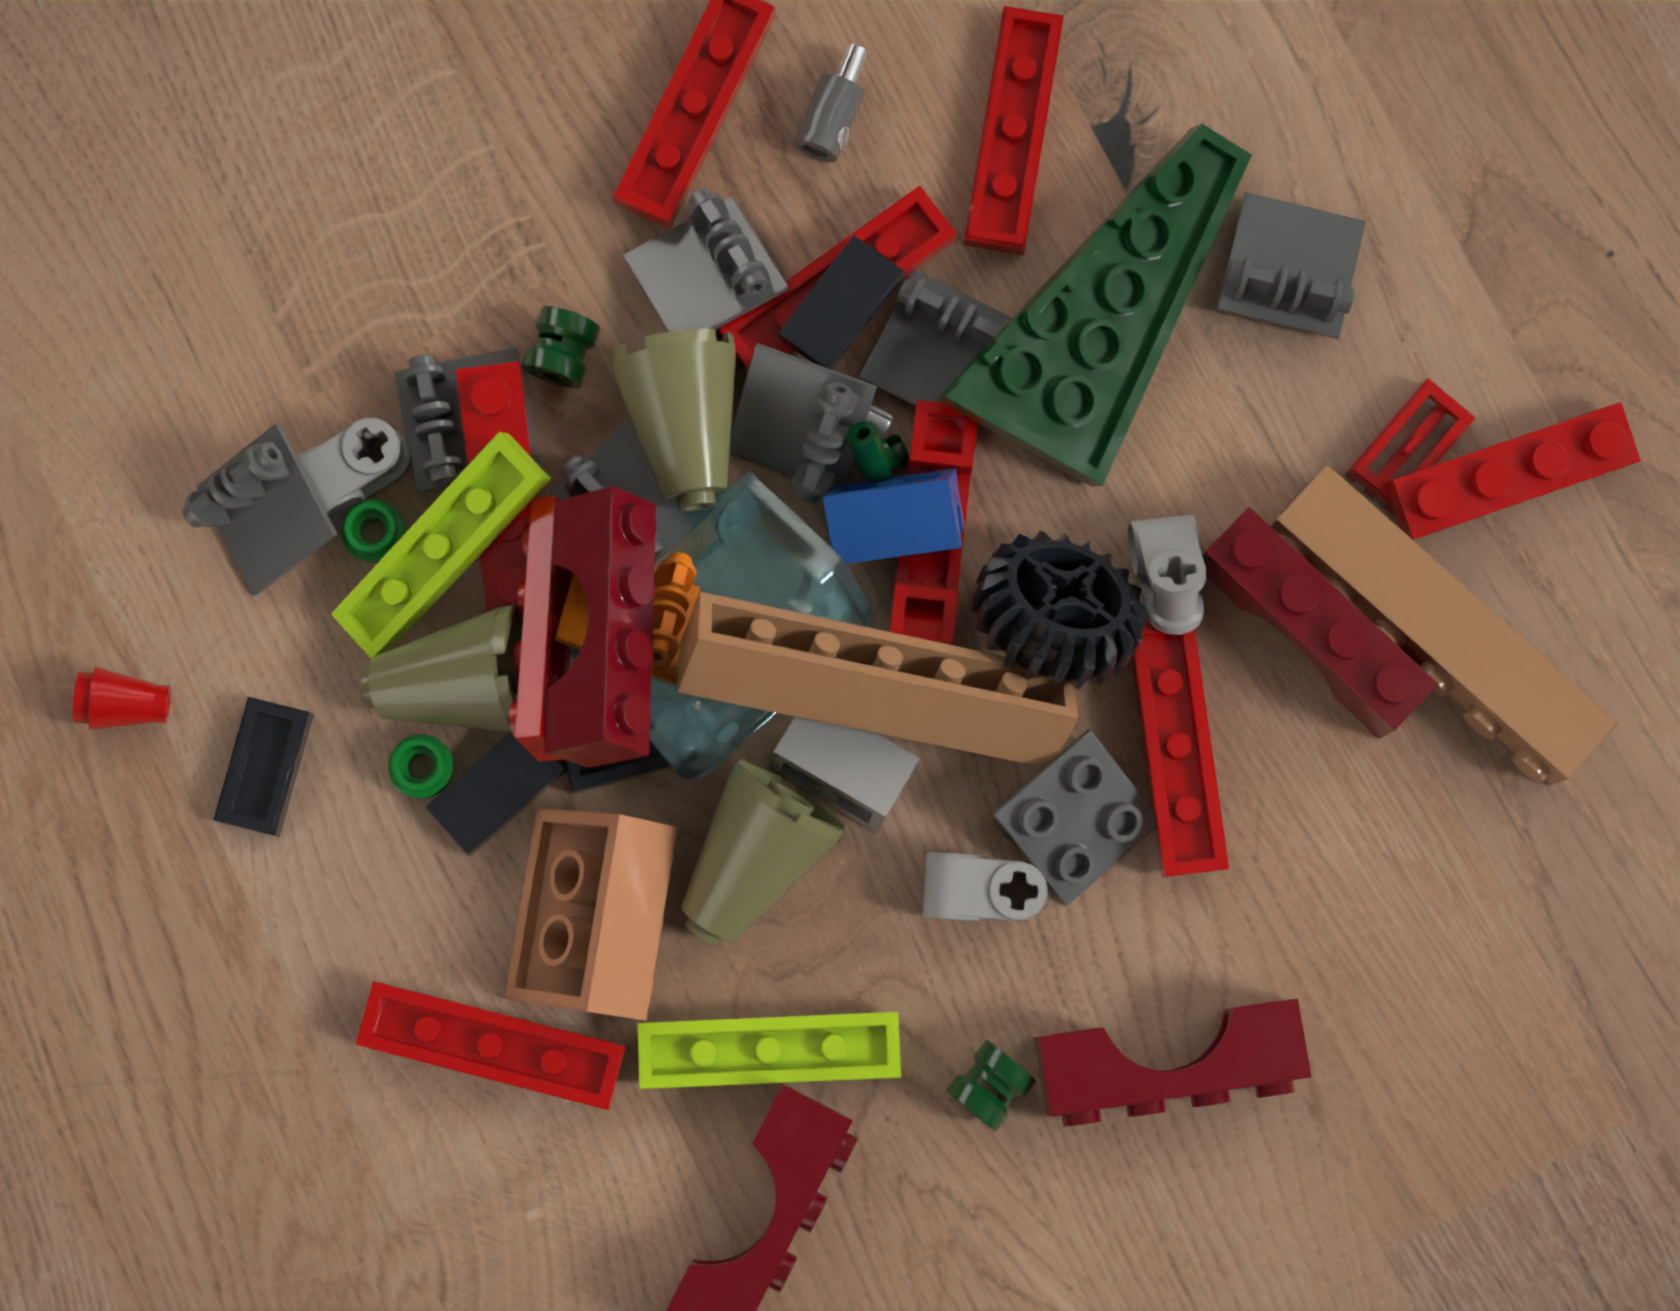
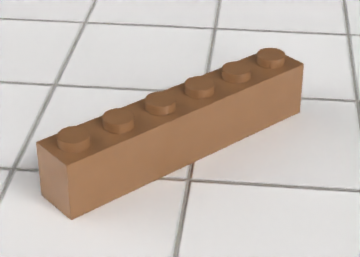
[1271,464,1619,785]
[677,592,1078,767]

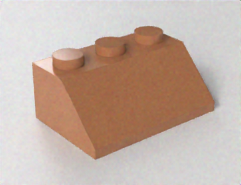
[505,808,678,1021]

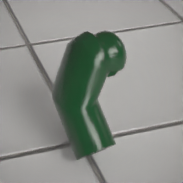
[846,421,910,482]

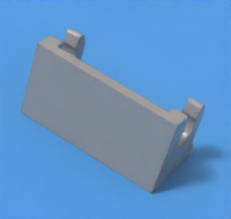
[768,717,920,834]

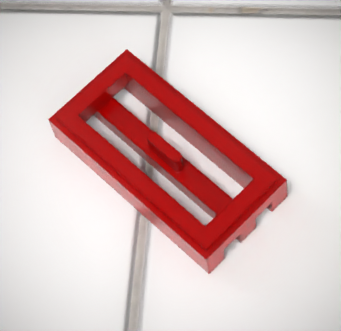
[1344,378,1476,515]

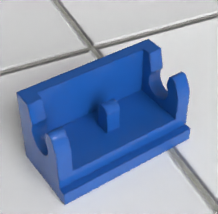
[823,468,964,566]

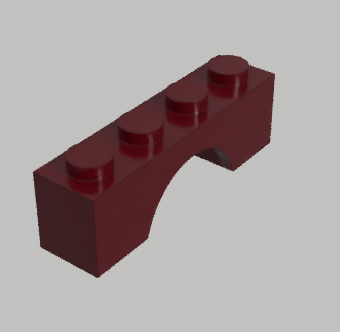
[544,486,657,768]
[1202,507,1439,739]
[1033,999,1311,1127]
[666,1083,858,1311]

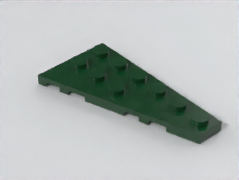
[936,124,1252,487]

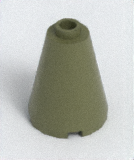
[609,328,736,512]
[361,605,523,732]
[681,759,845,945]

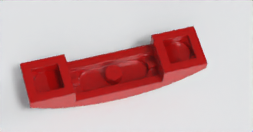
[889,400,978,645]

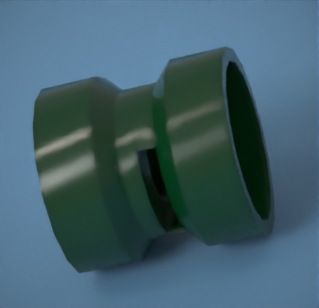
[521,306,601,389]
[945,1040,1036,1132]

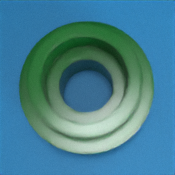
[341,499,405,563]
[388,734,454,799]

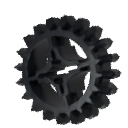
[971,530,1147,690]

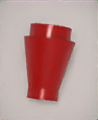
[73,667,171,730]

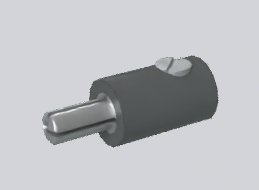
[794,44,867,162]

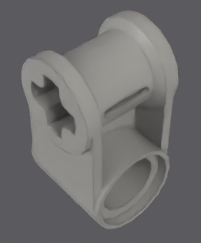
[298,418,411,524]
[1128,513,1206,635]
[922,852,1048,921]

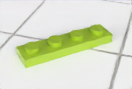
[331,432,551,659]
[637,1012,901,1089]

